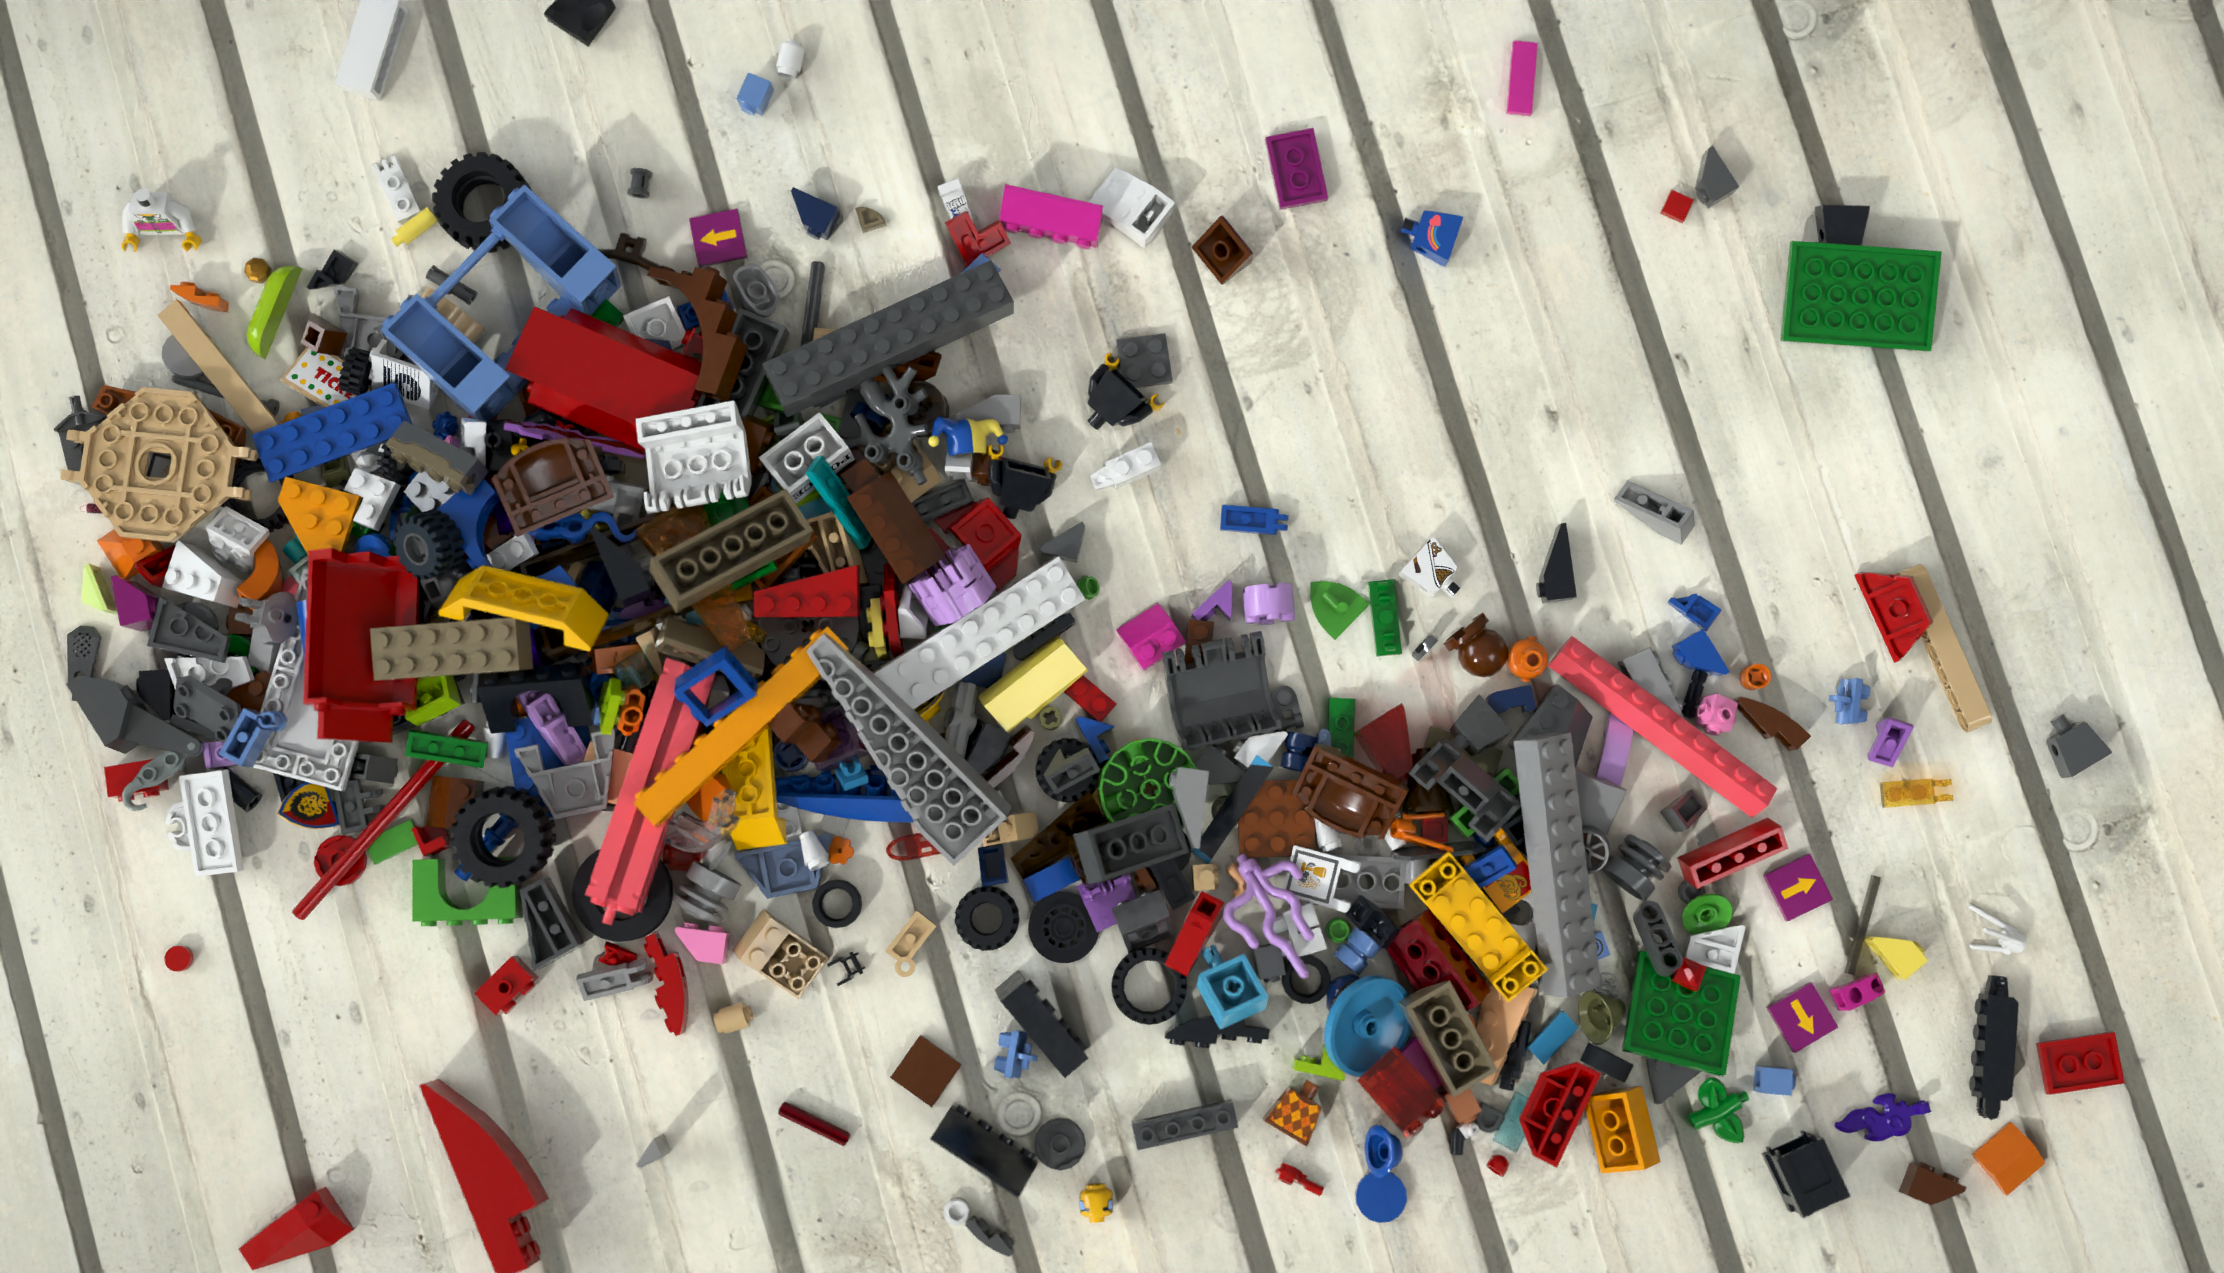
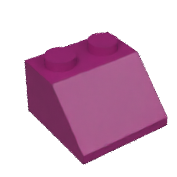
[1116,603,1186,672]

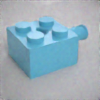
[1197,945,1269,1030]

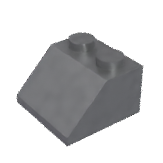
[1111,890,1176,953]

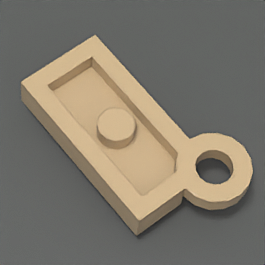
[885,910,937,977]

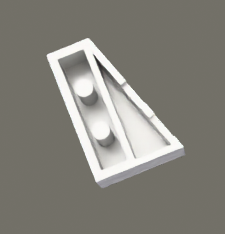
[162,540,243,608]

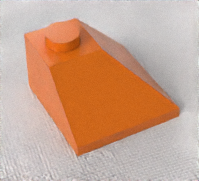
[97,529,165,579]

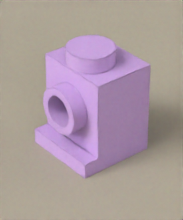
[203,741,240,770]

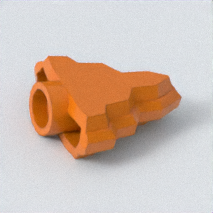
[617,685,645,736]

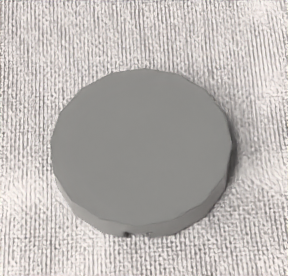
[162,334,205,379]

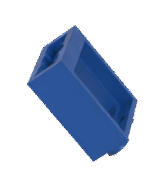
[674,646,758,727]

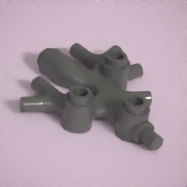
[844,366,928,485]

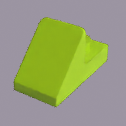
[1292,1043,1345,1081]

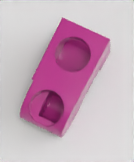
[1829,973,1886,1011]

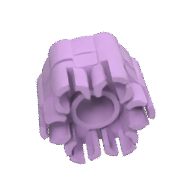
[908,544,996,626]

